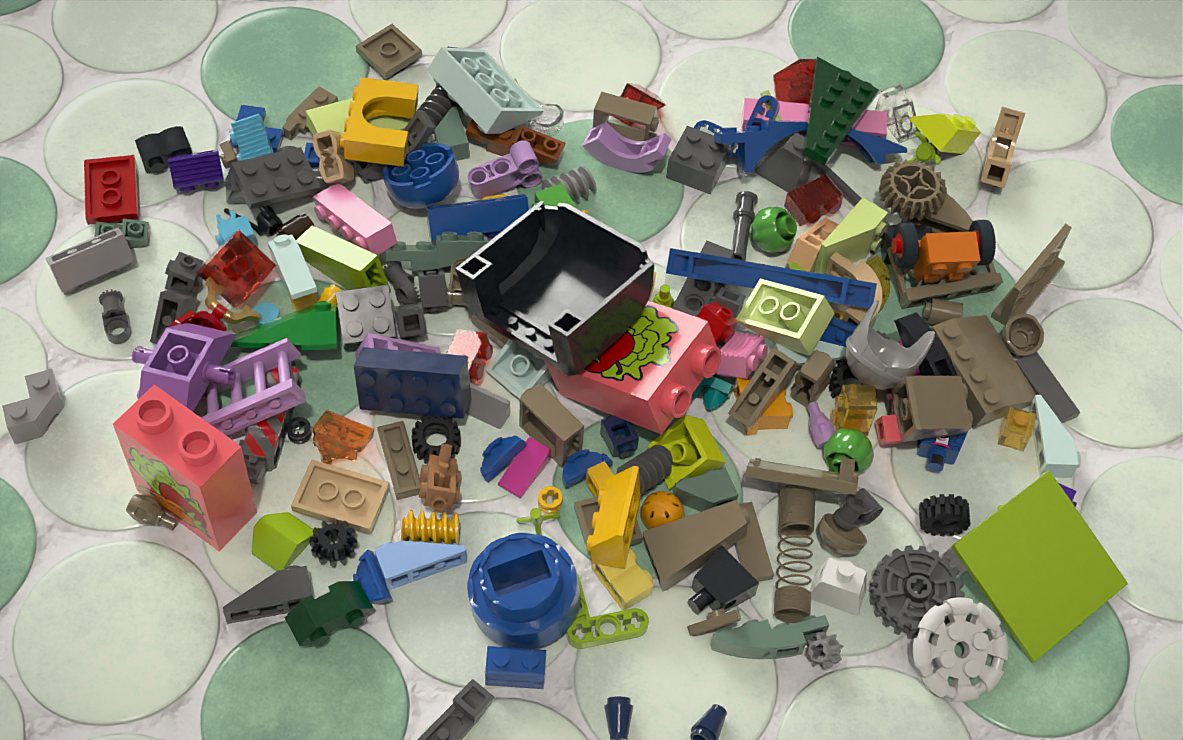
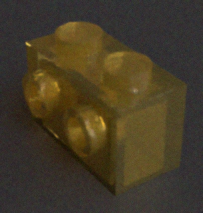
[830,384,877,436]

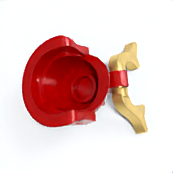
[169,277,261,332]

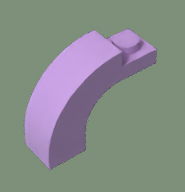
[582,122,671,173]

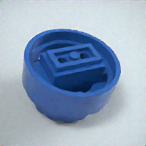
[467,533,581,649]

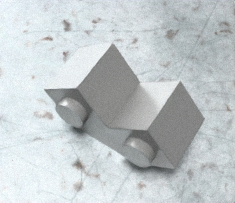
[2,369,64,444]

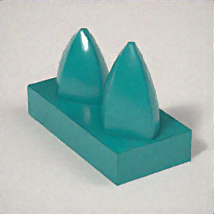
[691,376,734,411]

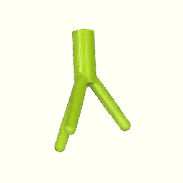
[516,508,560,535]

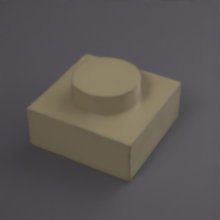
[219,140,238,169]

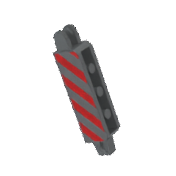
[239,360,301,485]

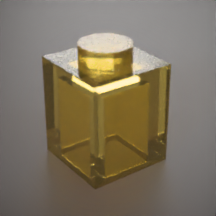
[998,407,1036,452]

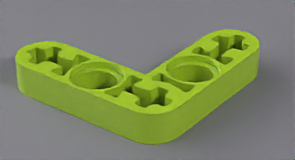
[565,573,649,649]

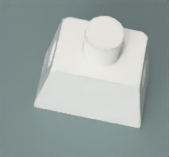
[809,558,867,616]

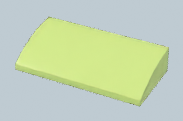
[306,98,412,136]

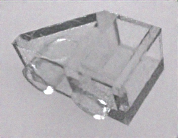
[875,84,920,144]

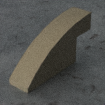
[901,188,973,233]

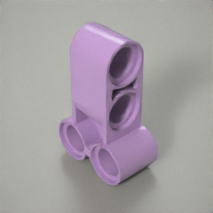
[467,141,543,198]

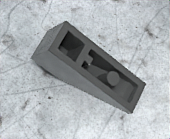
[223,565,311,624]

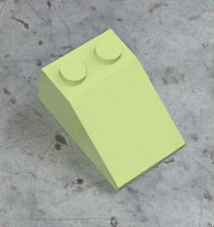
[814,198,888,274]
[736,279,835,356]

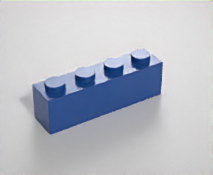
[425,194,529,240]

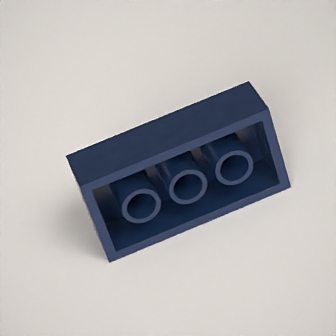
[354,347,472,419]

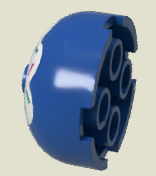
[382,143,459,209]

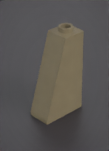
[642,500,750,591]

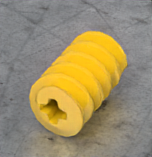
[401,510,460,545]

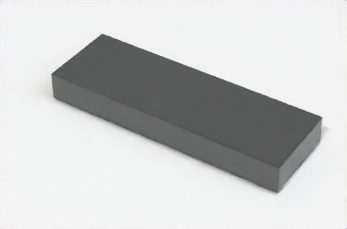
[1015,352,1080,423]

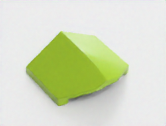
[252,512,314,572]

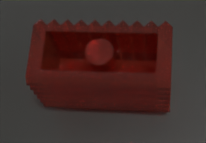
[784,174,844,226]

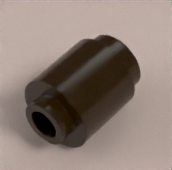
[276,214,315,240]

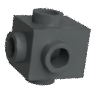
[164,251,205,293]

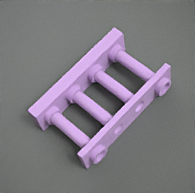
[201,338,306,436]

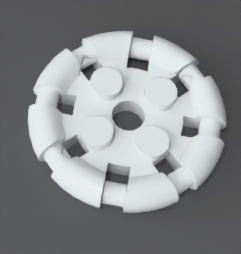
[913,597,1008,702]

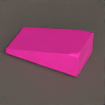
[498,437,551,499]

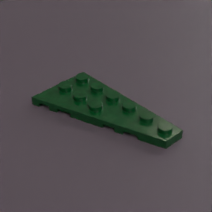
[803,56,879,166]

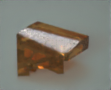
[313,410,374,464]

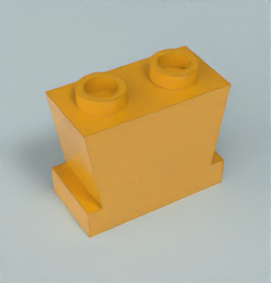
[733,378,793,436]

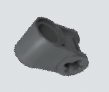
[833,488,884,530]

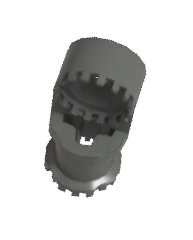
[383,261,420,305]
[99,289,131,344]

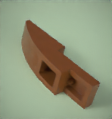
[465,119,566,164]

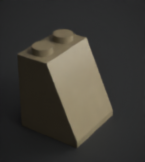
[892,376,973,442]

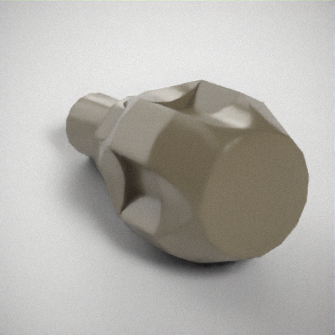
[126,494,177,530]

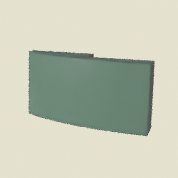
[94,219,149,248]

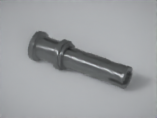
[731,191,758,261]

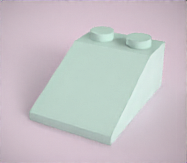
[485,339,552,399]

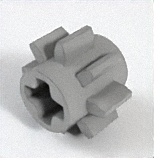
[806,631,844,669]

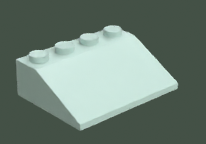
[427,47,544,134]

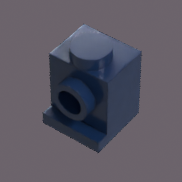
[600,416,639,458]

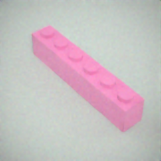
[741,98,887,147]

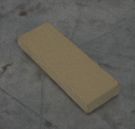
[377,421,421,500]
[734,502,774,582]

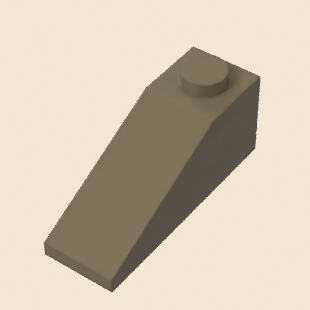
[728,347,800,429]

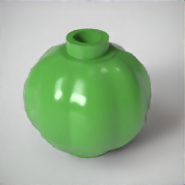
[751,207,797,253]
[823,428,874,474]

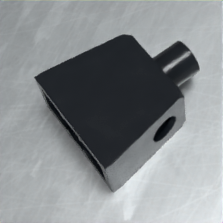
[688,546,759,613]

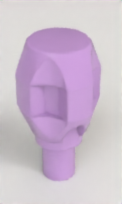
[807,402,835,449]

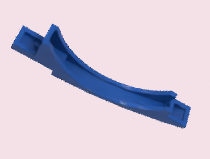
[714,120,907,172]
[666,248,877,308]

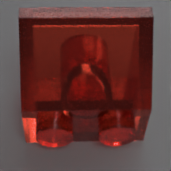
[773,59,816,104]

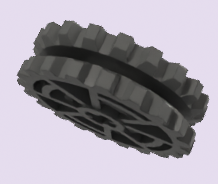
[869,545,965,639]

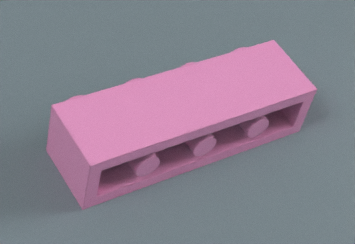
[313,182,398,255]

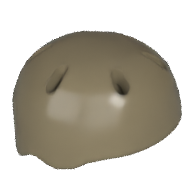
[1002,314,1044,356]

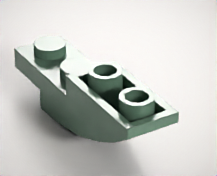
[385,232,488,271]
[710,615,829,659]

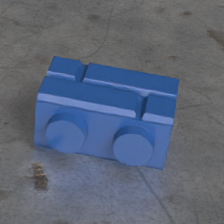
[485,646,546,689]

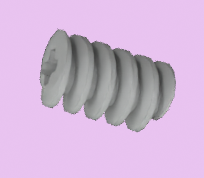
[542,166,597,201]

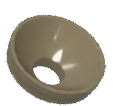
[819,513,867,556]

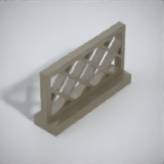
[991,223,1072,325]
[887,247,1003,309]

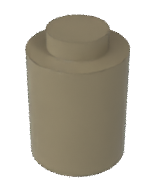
[923,298,963,325]

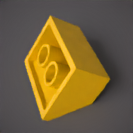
[586,466,641,568]

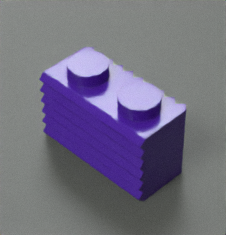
[168,149,224,192]

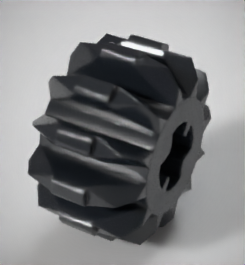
[309,518,358,567]

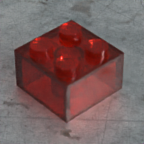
[196,229,276,308]

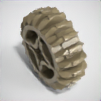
[879,159,947,221]

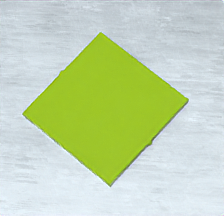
[951,470,1128,663]

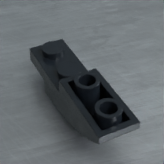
[894,312,958,376]

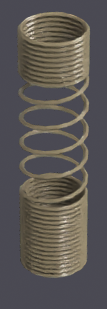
[774,484,816,623]

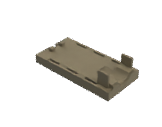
[745,458,859,495]

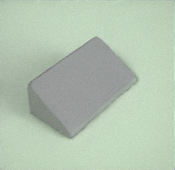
[466,383,510,429]

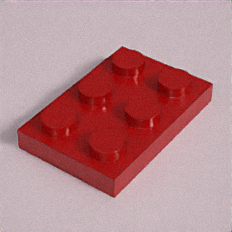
[84,155,139,225]

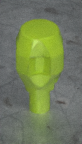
[652,284,675,308]

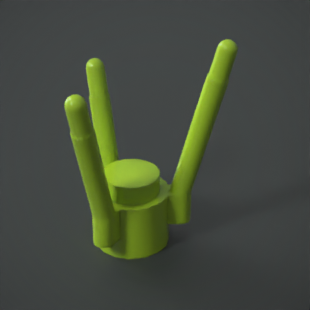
[908,131,941,165]

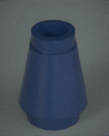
[604,696,634,740]
[690,704,727,740]

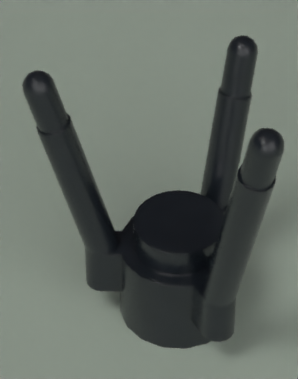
[224,204,283,236]

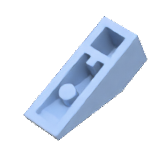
[374,541,467,591]

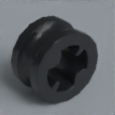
[286,417,312,445]

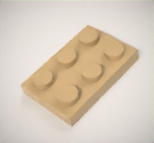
[291,460,390,534]

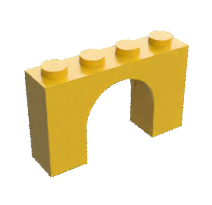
[340,77,419,167]

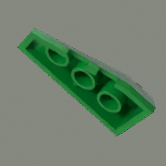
[231,301,339,350]

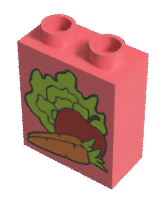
[545,301,721,435]
[113,384,257,552]

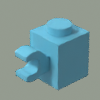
[215,210,257,258]

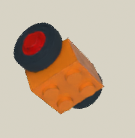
[892,220,996,283]

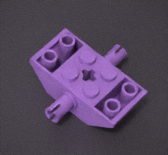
[132,323,236,412]

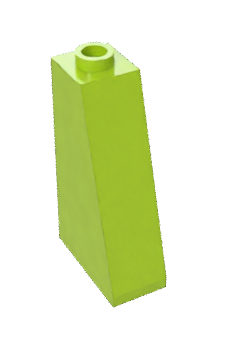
[296,226,391,292]

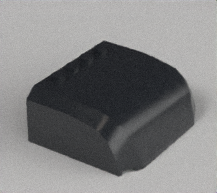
[455,201,655,376]

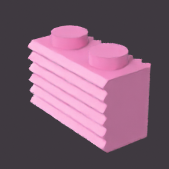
[716,331,768,379]

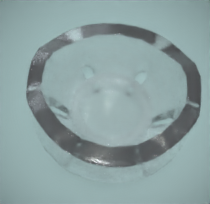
[527,104,564,137]

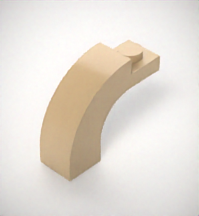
[980,106,1026,188]
[826,252,883,328]

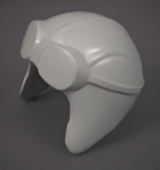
[846,300,935,390]

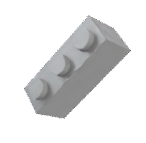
[45,227,135,292]

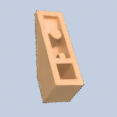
[787,217,839,272]

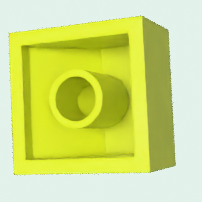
[910,114,981,154]
[647,414,726,490]

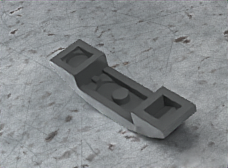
[418,679,495,740]

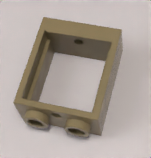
[593,91,659,141]
[519,383,584,468]

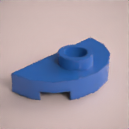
[480,435,527,482]
[562,449,613,489]
[353,550,392,603]

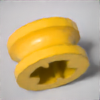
[538,486,563,514]

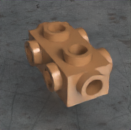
[419,444,461,512]

